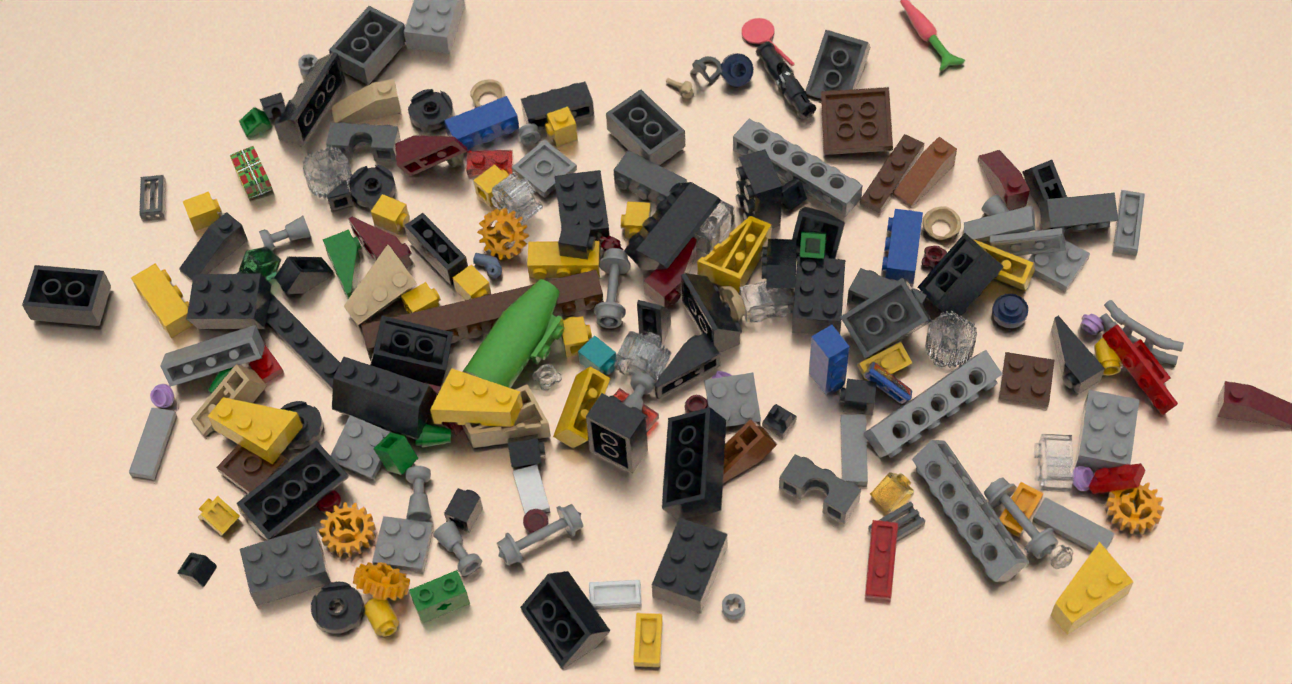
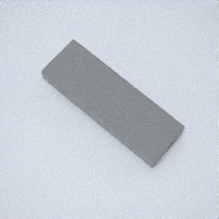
[1113,190,1145,256]
[964,206,1036,243]
[990,228,1066,256]
[129,407,177,480]
[841,415,868,486]
[1032,497,1115,552]

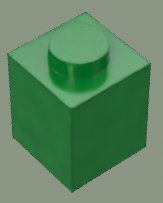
[800,232,826,259]
[373,432,419,475]

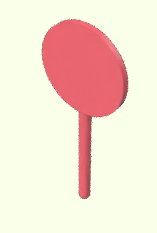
[741,18,795,66]

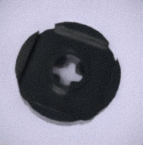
[408,89,454,133]
[349,165,397,210]
[281,401,323,450]
[311,581,364,634]

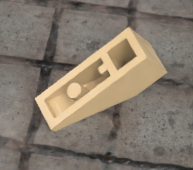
[331,79,402,123]
[191,364,267,436]

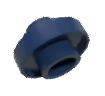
[720,53,754,86]
[992,293,1029,328]

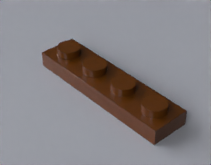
[860,134,925,214]

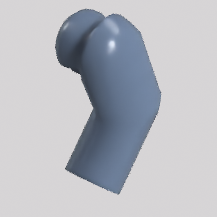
[473,253,502,278]

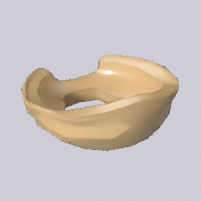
[470,79,505,107]
[922,206,961,240]
[720,286,746,321]

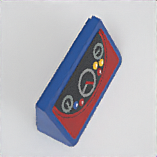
[864,362,913,405]

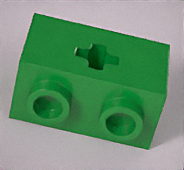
[409,570,470,624]

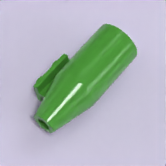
[462,279,565,388]

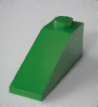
[322,229,362,300]

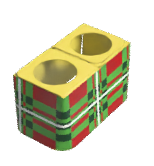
[230,146,273,200]

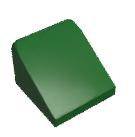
[239,107,272,138]

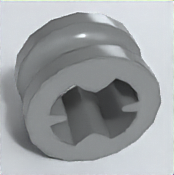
[298,54,317,76]
[518,124,540,145]
[722,593,746,620]

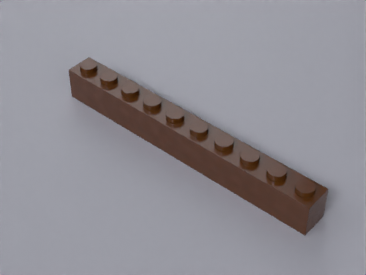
[362,270,604,361]

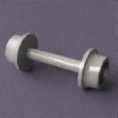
[594,248,631,328]
[984,477,1059,559]
[497,504,583,566]

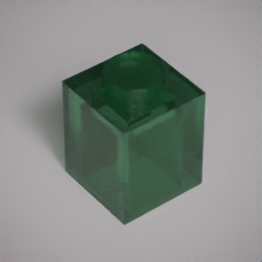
[239,247,282,280]

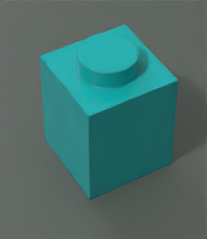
[578,335,617,375]

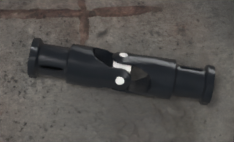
[756,41,816,119]

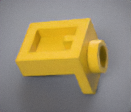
[197,496,240,536]

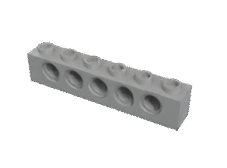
[733,118,863,217]
[863,350,1003,458]
[912,440,1030,582]

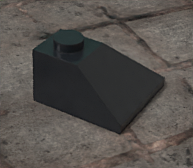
[792,206,845,259]

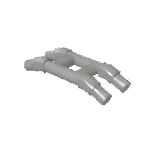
[1100,300,1184,365]

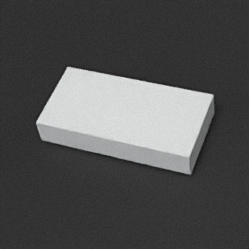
[513,464,550,514]
[589,580,642,609]

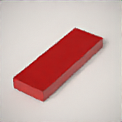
[865,520,898,600]

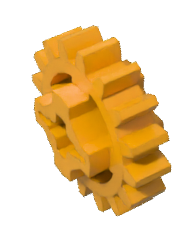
[477,208,529,260]
[1106,482,1164,534]
[319,502,376,557]
[353,562,410,601]

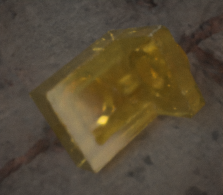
[870,472,914,512]

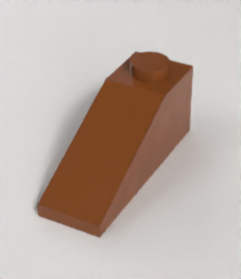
[893,137,957,208]
[723,419,778,483]

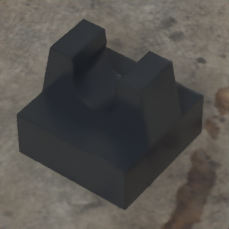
[260,92,285,119]
[782,178,807,211]
[762,404,797,439]

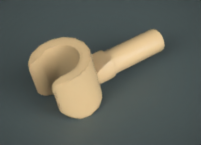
[666,78,694,99]

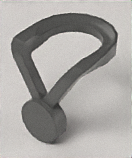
[690,56,721,84]

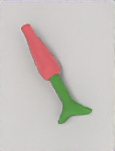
[900,0,965,71]

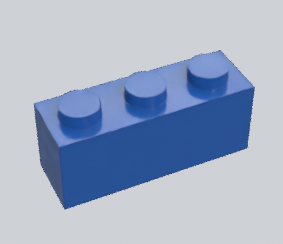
[444,96,519,150]
[881,209,923,284]
[809,325,849,395]

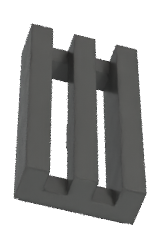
[139,175,165,219]
[868,501,925,541]

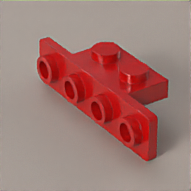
[1102,324,1178,415]

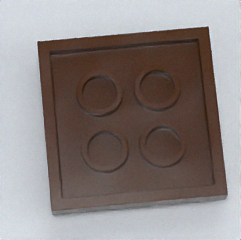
[821,87,893,155]

